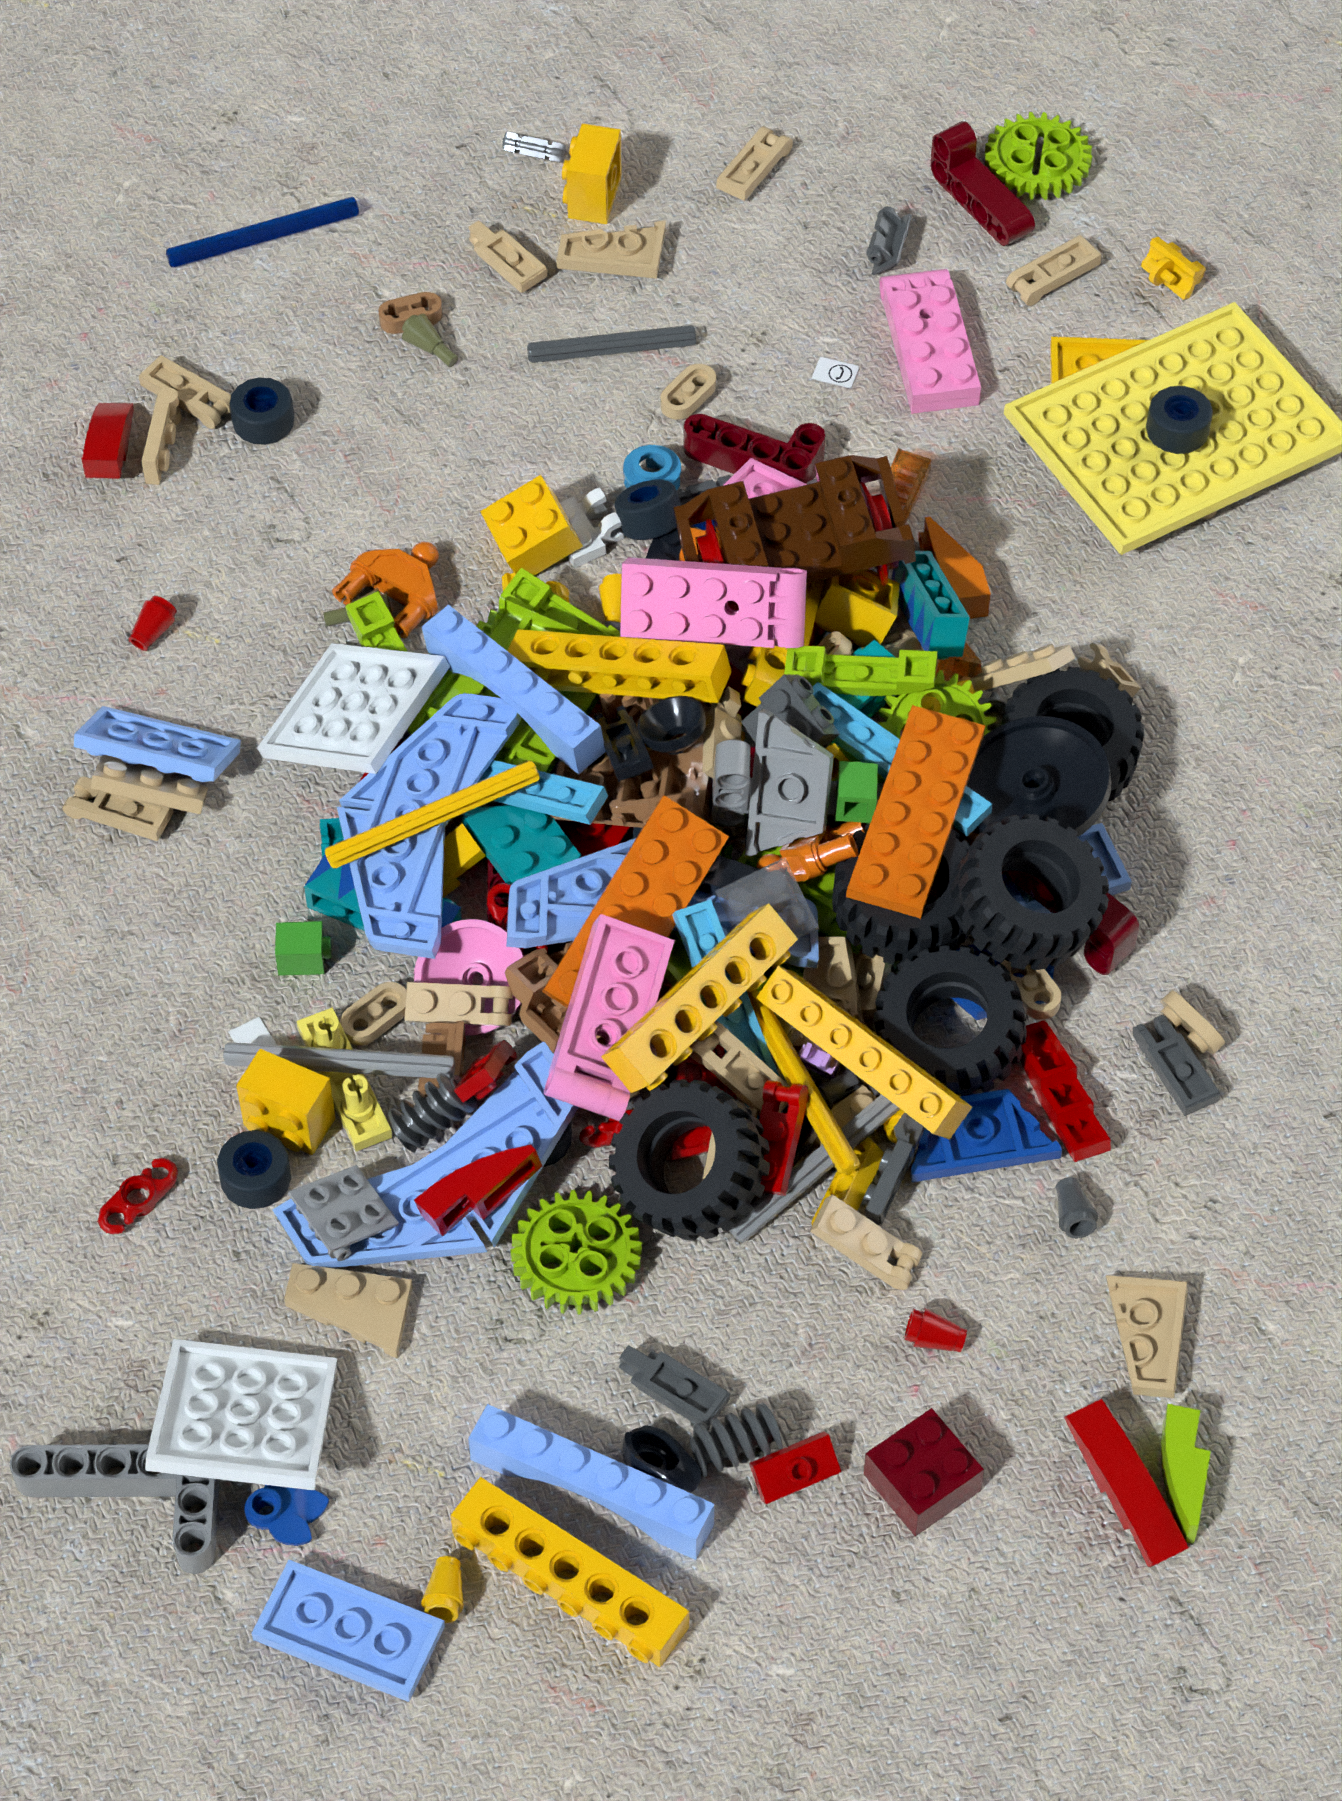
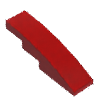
[1020,1020,1111,1162]
[1064,1399,1189,1567]

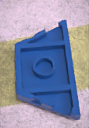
[910,1089,1062,1182]

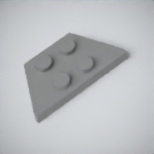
[745,709,834,856]

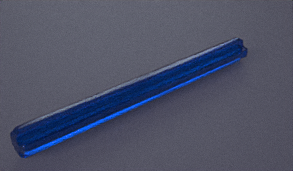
[166,197,359,268]

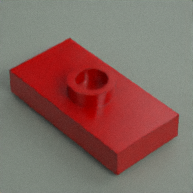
[749,1431,841,1504]

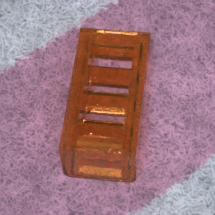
[880,448,931,521]

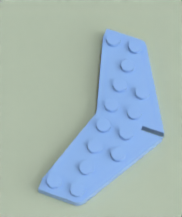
[337,693,521,959]
[506,838,819,968]
[273,1041,579,1268]

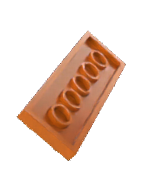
[846,705,985,919]
[542,795,729,1008]

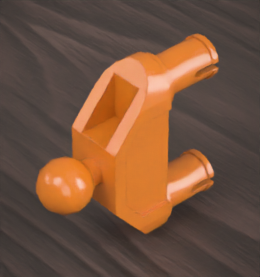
[332,541,439,638]
[756,822,867,882]

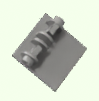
[288,1165,399,1261]

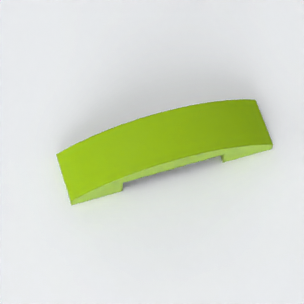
[500,567,630,638]
[345,591,408,652]
[784,646,938,696]

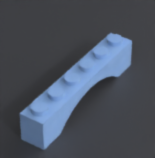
[422,604,606,775]
[468,1404,714,1560]

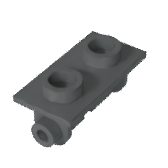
[866,206,912,276]

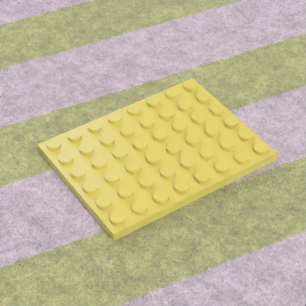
[1004,302,1342,555]

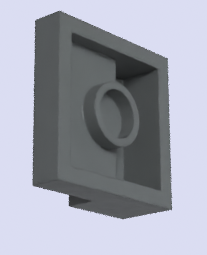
[741,674,840,748]

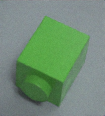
[835,761,878,823]
[275,921,332,976]

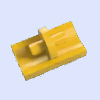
[1141,236,1206,300]

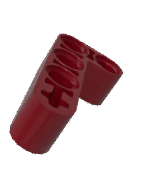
[930,121,1035,246]
[683,414,826,484]
[1004,871,1139,975]

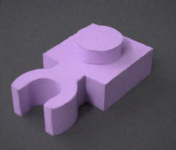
[798,1042,840,1080]

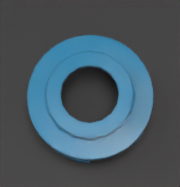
[623,445,681,490]

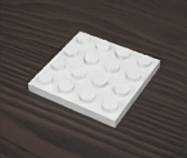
[257,643,450,774]
[145,1339,337,1490]

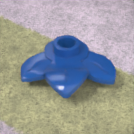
[244,1485,329,1546]

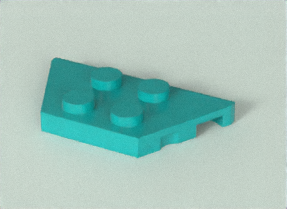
[460,805,581,885]

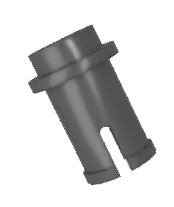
[815,1069,860,1110]

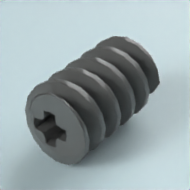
[388,1073,477,1153]
[690,1403,783,1477]

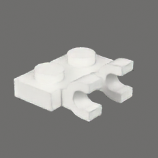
[560,487,624,568]

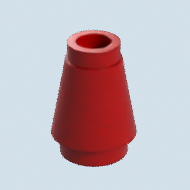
[128,595,177,651]
[904,1308,967,1353]

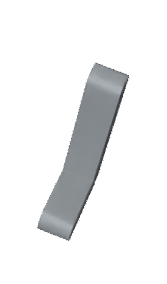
[712,740,884,828]
[9,1444,220,1574]

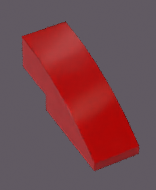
[82,403,134,479]
[414,1145,543,1237]

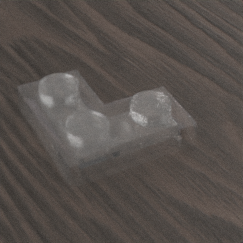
[715,857,819,939]

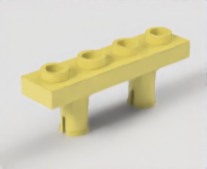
[296,1007,392,1152]

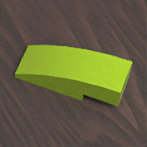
[1161,1403,1211,1544]

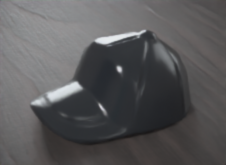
[622,1425,702,1493]

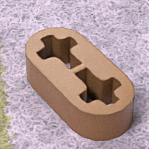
[378,292,442,334]

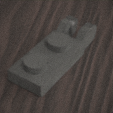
[1132,1015,1220,1116]

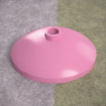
[414,919,524,1036]

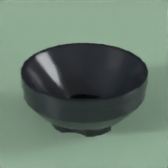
[637,696,706,755]

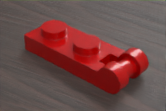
[454,1040,517,1103]
[759,1080,808,1196]

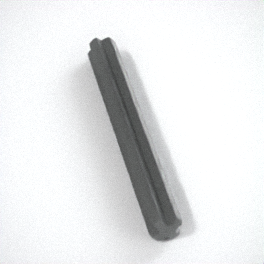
[527,325,696,363]

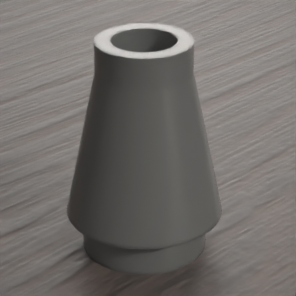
[1055,1177,1098,1239]

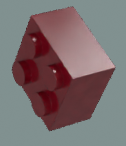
[864,1408,984,1537]

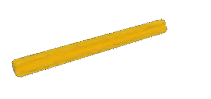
[325,760,540,869]
[747,989,859,1175]

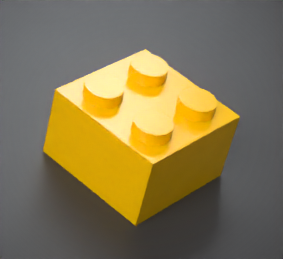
[562,123,622,225]
[480,475,583,576]
[814,568,900,647]
[236,1049,336,1155]

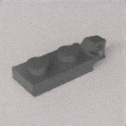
[862,1113,925,1225]
[619,1345,730,1430]

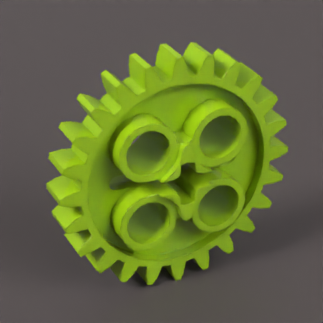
[984,112,1092,200]
[877,670,996,739]
[510,1190,642,1315]

